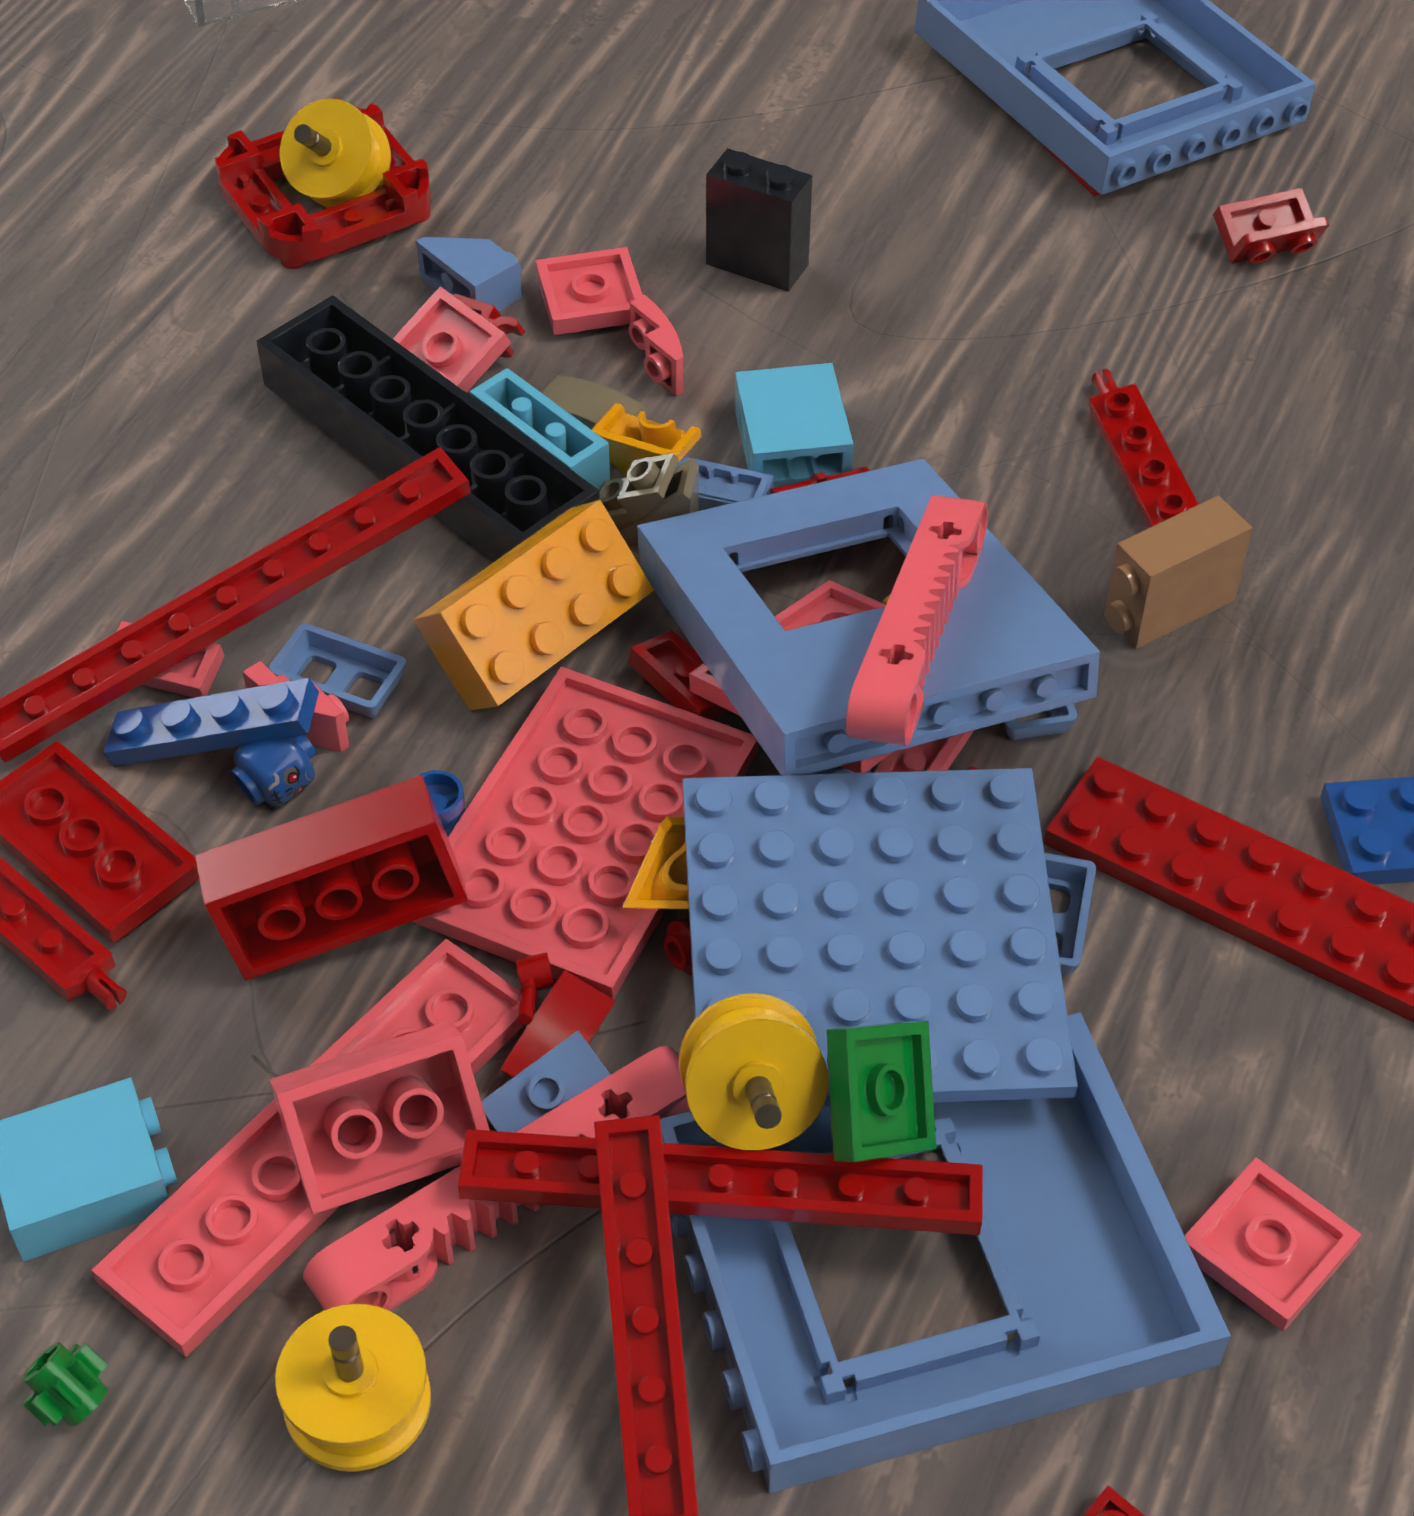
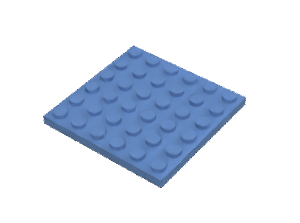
[682,768,1078,1107]

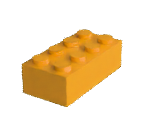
[413,500,654,711]

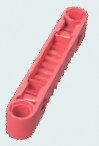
[846,495,988,746]
[303,1046,690,1311]

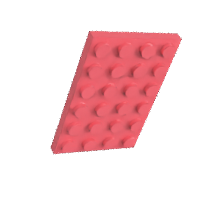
[411,666,759,999]

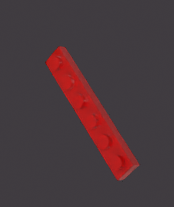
[594,1115,699,1516]

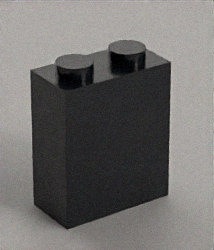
[706,148,813,292]

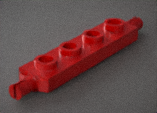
[1089,369,1199,528]
[0,857,127,1010]

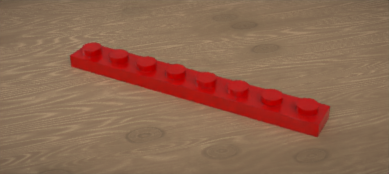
[458,1129,983,1235]

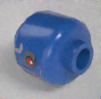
[230,735,317,808]

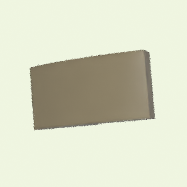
[542,375,646,429]
[599,453,679,528]

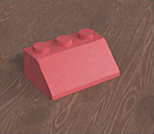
[269,1021,490,1215]

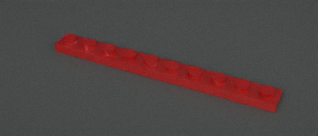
[0,447,471,764]

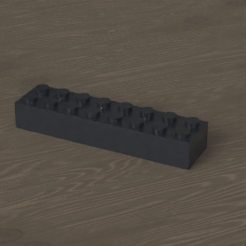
[256,295,600,562]

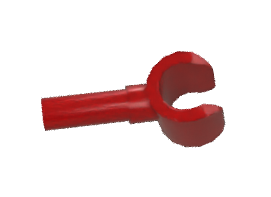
[516,952,554,1025]

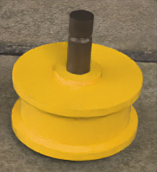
[280,98,391,208]
[679,993,829,1150]
[275,1304,431,1472]

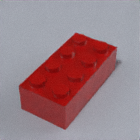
[195,775,468,981]

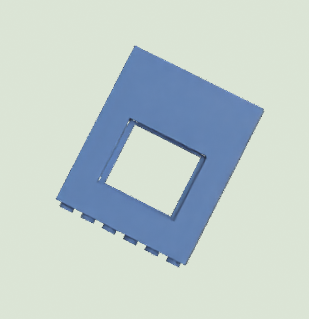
[914,0,1316,195]
[637,458,1100,775]
[661,1012,1231,1494]

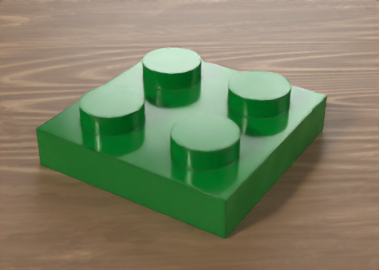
[826,1021,936,1162]

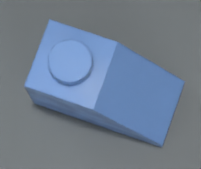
[416,237,522,312]

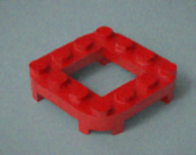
[215,98,431,269]

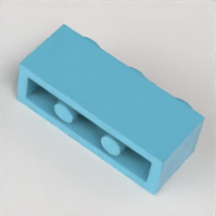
[469,368,610,491]

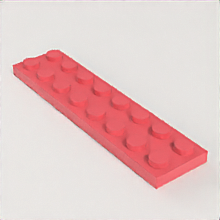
[91,939,536,1358]

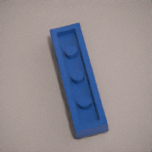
[103,678,319,767]

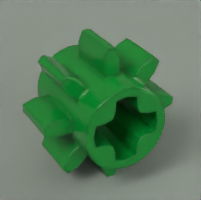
[22,1342,108,1427]

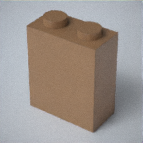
[1104,495,1253,649]

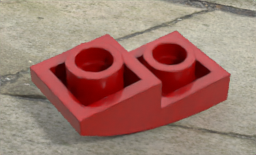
[500,970,616,1078]

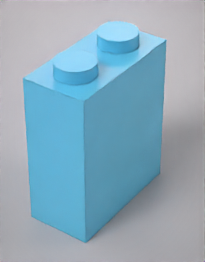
[734,363,853,487]
[0,1077,178,1262]

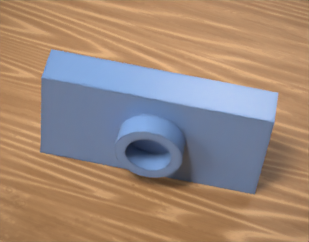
[676,456,774,510]
[481,1031,611,1132]

